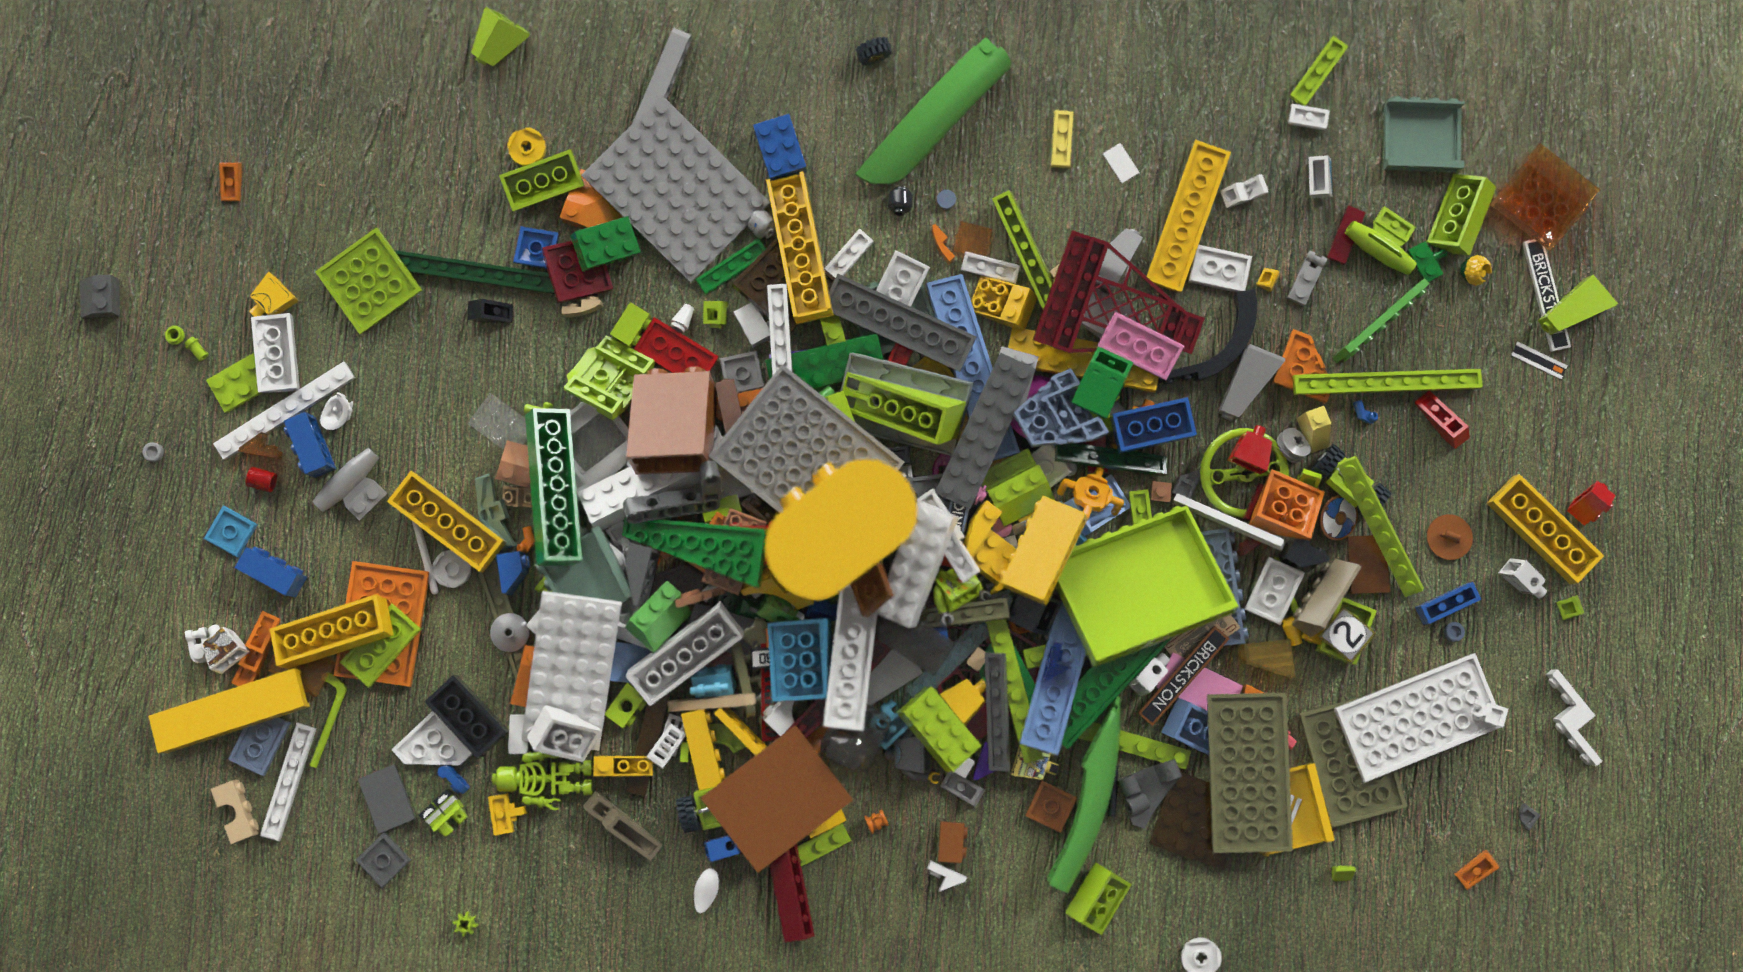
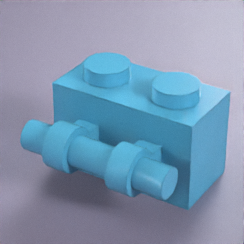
[690,664,737,698]
[864,699,909,750]

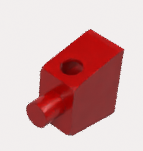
[1227,425,1272,475]

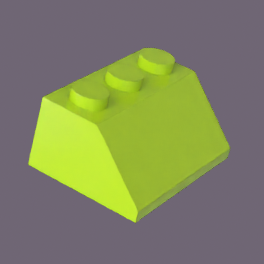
[987,464,1055,527]
[1065,862,1132,935]

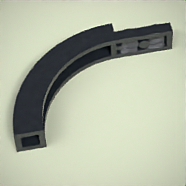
[1158,289,1257,385]

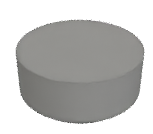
[142,442,164,462]

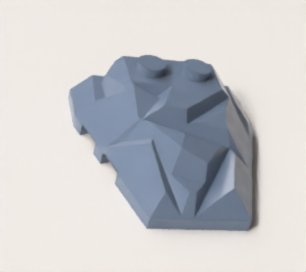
[1013,368,1109,447]

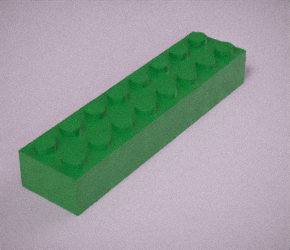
[525,408,582,566]

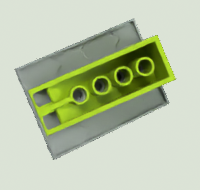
[841,353,974,456]

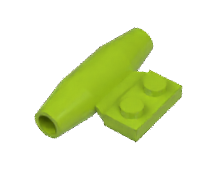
[1345,206,1417,275]

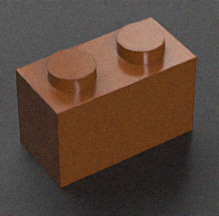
[938,821,968,863]

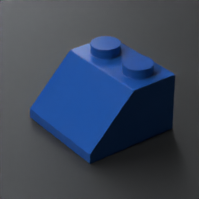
[496,551,531,595]

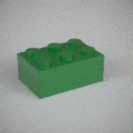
[570,216,640,272]

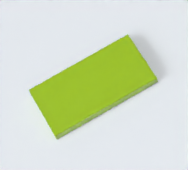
[340,604,422,688]

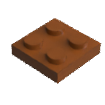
[850,562,894,618]
[1025,780,1077,833]

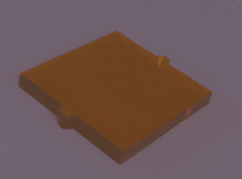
[953,221,993,257]

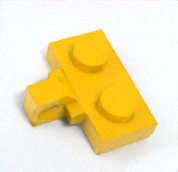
[488,793,527,836]

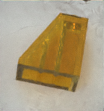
[1239,639,1296,678]

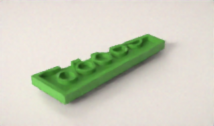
[1332,278,1429,363]

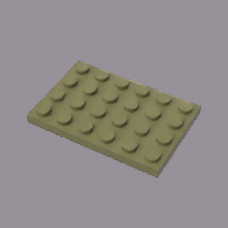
[1298,696,1407,827]

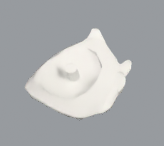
[320,392,353,430]

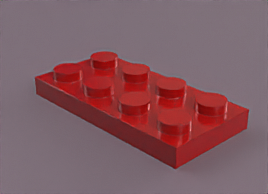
[634,317,719,373]

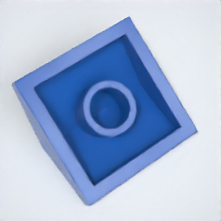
[513,226,559,269]

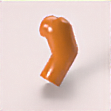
[516,526,535,554]

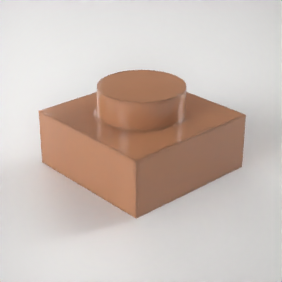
[1150,481,1172,503]

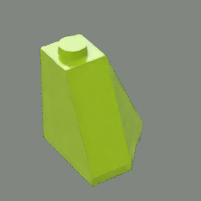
[471,7,530,66]

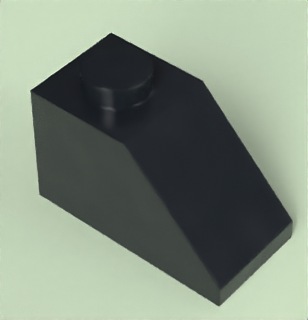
[468,299,513,323]

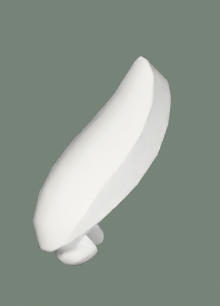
[694,868,719,913]

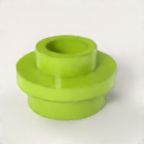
[165,326,185,345]

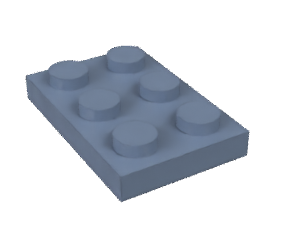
[228,717,291,776]

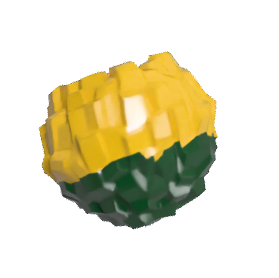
[1460,255,1492,286]

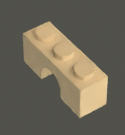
[211,779,259,844]

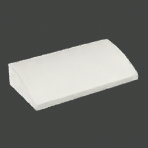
[251,313,300,393]

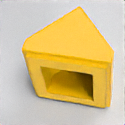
[1256,268,1279,292]

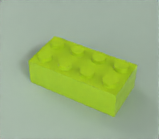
[896,686,981,772]

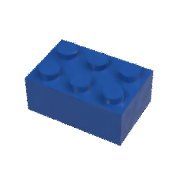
[753,114,807,181]
[284,412,336,478]
[234,546,307,597]

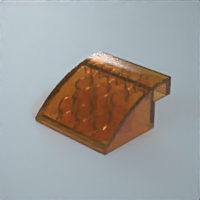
[1490,142,1601,251]

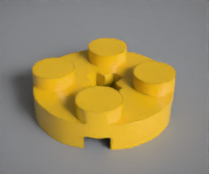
[507,128,546,166]

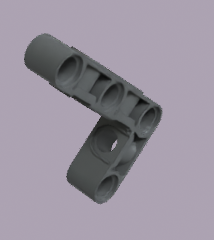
[622,461,721,523]

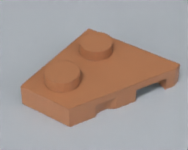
[675,587,726,608]

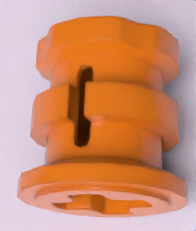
[864,809,889,834]

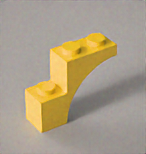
[740,567,814,610]

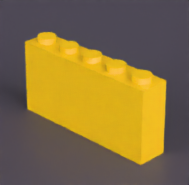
[1000,496,1087,605]

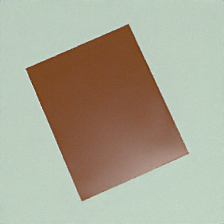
[701,725,853,872]

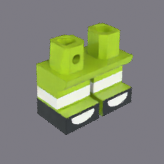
[418,789,468,837]

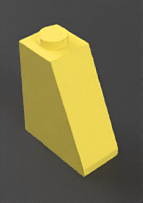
[1296,406,1331,454]

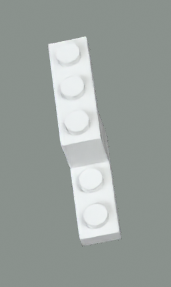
[916,489,980,582]
[1546,669,1602,766]

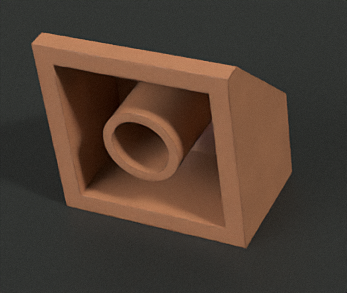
[496,440,531,489]

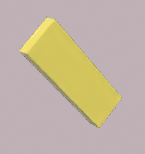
[1051,110,1073,168]

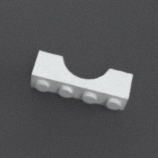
[762,700,795,736]

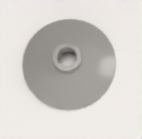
[490,613,529,652]

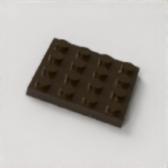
[732,237,835,334]
[1149,772,1230,870]

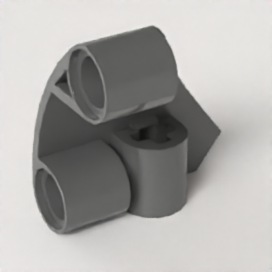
[1118,759,1182,829]

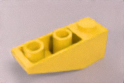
[594,756,653,777]

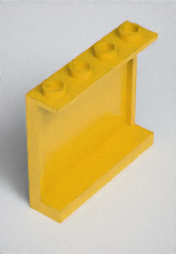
[1259,763,1335,857]

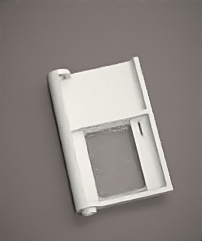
[526,402,629,503]

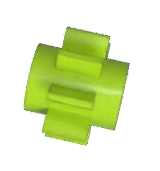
[453,911,479,937]

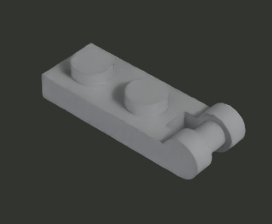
[1287,251,1327,306]

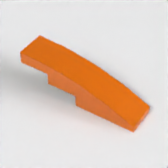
[231,611,281,686]

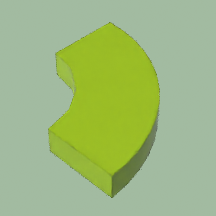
[710,723,746,753]

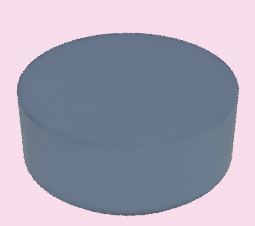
[937,190,956,210]
[1444,622,1465,642]

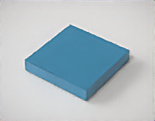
[204,505,258,558]

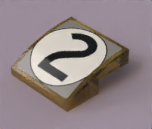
[1319,607,1376,664]

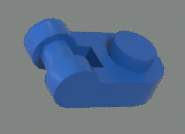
[438,765,470,794]

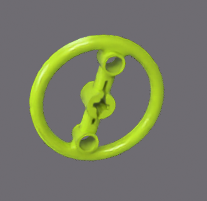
[1200,428,1289,518]

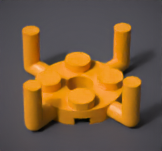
[1057,467,1124,526]

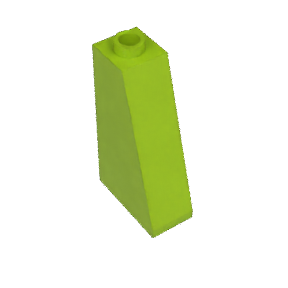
[1538,275,1618,335]

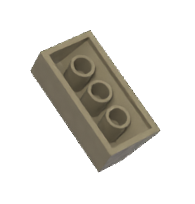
[1292,559,1361,637]

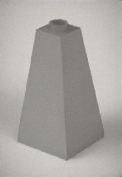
[1094,228,1143,295]
[1218,344,1286,421]
[866,640,922,708]

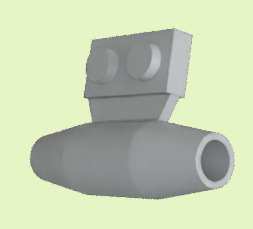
[312,447,388,521]

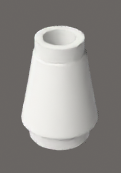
[670,304,694,333]

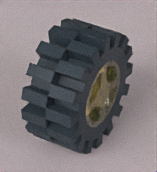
[856,37,892,66]

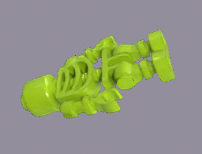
[492,752,593,810]

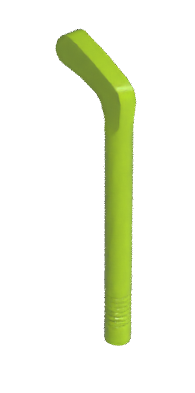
[309,672,347,768]

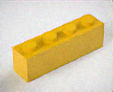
[681,709,726,790]

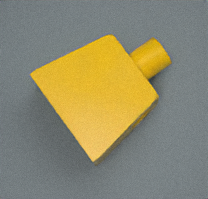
[940,679,986,726]

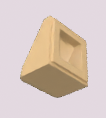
[967,646,986,671]

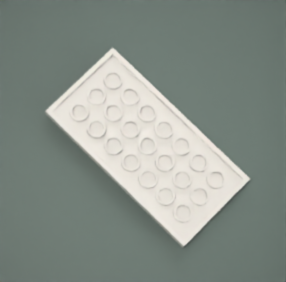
[521,591,622,751]
[1334,653,1505,782]

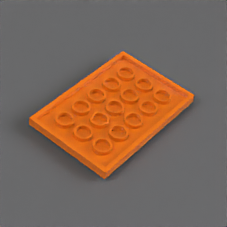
[333,561,429,687]

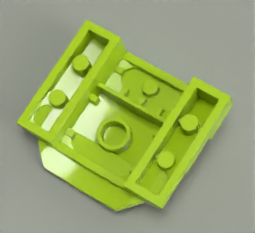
[563,335,655,420]

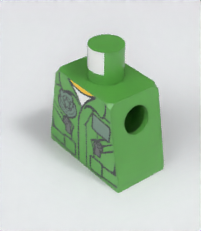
[757,594,805,623]

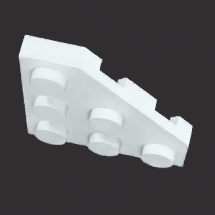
[392,711,472,765]

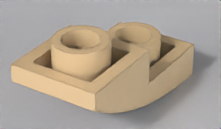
[562,297,603,317]
[502,485,532,508]

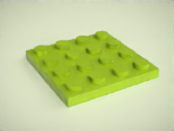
[315,228,423,334]

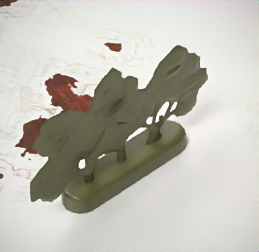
[730,618,810,731]

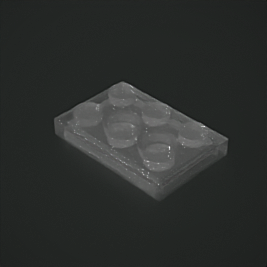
[468,393,527,450]

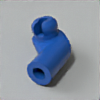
[1353,400,1378,424]

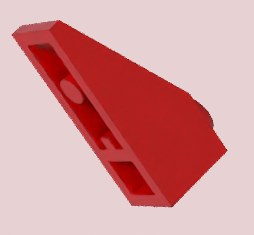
[1415,391,1470,449]

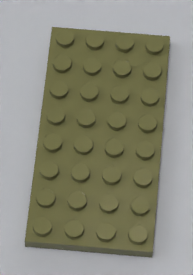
[1207,693,1293,853]

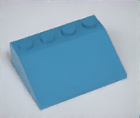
[767,619,833,702]

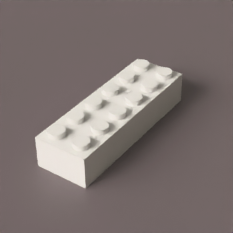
[874,502,959,628]
[626,601,744,706]

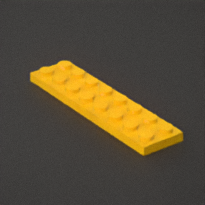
[1147,140,1231,293]
[1008,327,1159,393]

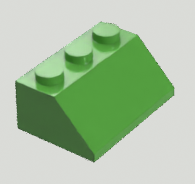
[624,581,691,654]

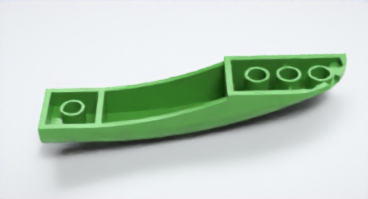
[855,37,1011,185]
[1047,696,1121,893]

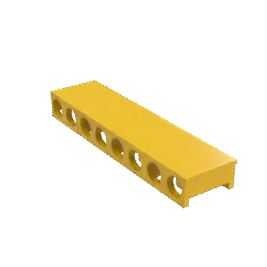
[766,171,834,324]
[149,668,310,753]

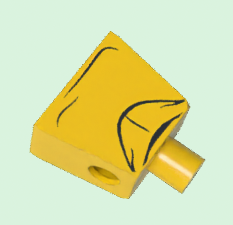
[249,272,299,317]

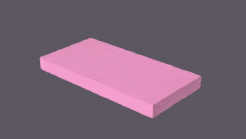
[1097,311,1184,380]
[1156,652,1243,711]

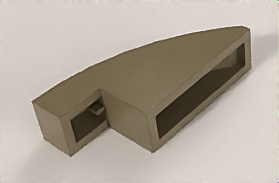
[583,791,663,861]

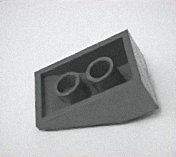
[624,543,661,606]

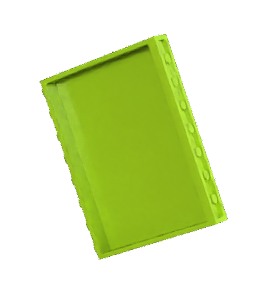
[1055,505,1239,667]

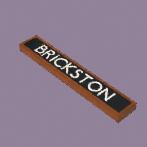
[1137,625,1230,726]

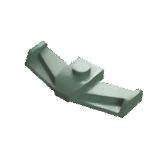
[475,472,517,551]

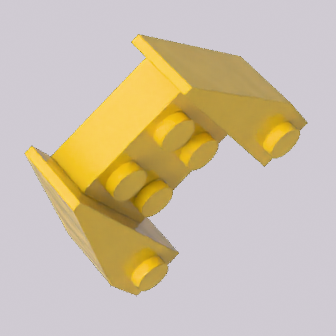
[963,500,1017,595]

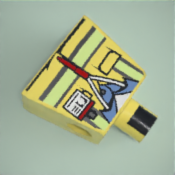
[1011,746,1059,780]

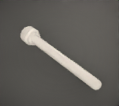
[412,521,439,595]

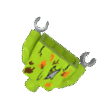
[933,567,991,627]

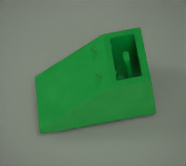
[1071,346,1134,419]

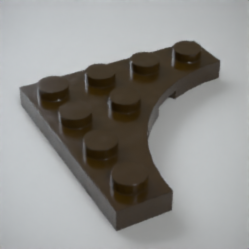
[624,561,705,617]

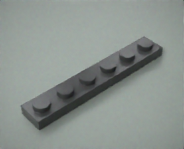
[985,653,1010,771]

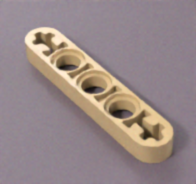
[667,693,756,712]

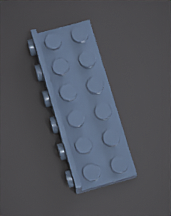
[1201,528,1249,646]

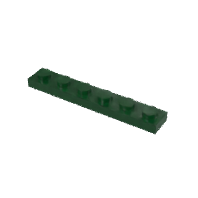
[1055,443,1167,477]

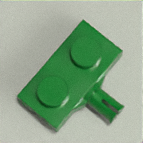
[1407,241,1448,282]

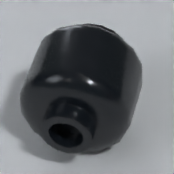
[888,186,913,216]

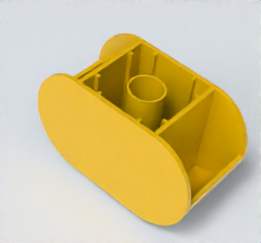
[766,459,917,600]

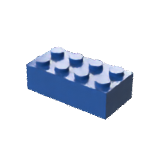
[1110,397,1197,454]

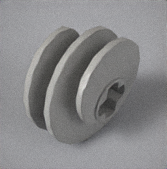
[1277,428,1311,463]

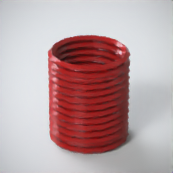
[245,467,277,493]

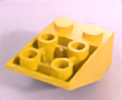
[971,275,1037,331]

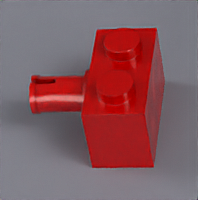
[1567,481,1616,526]

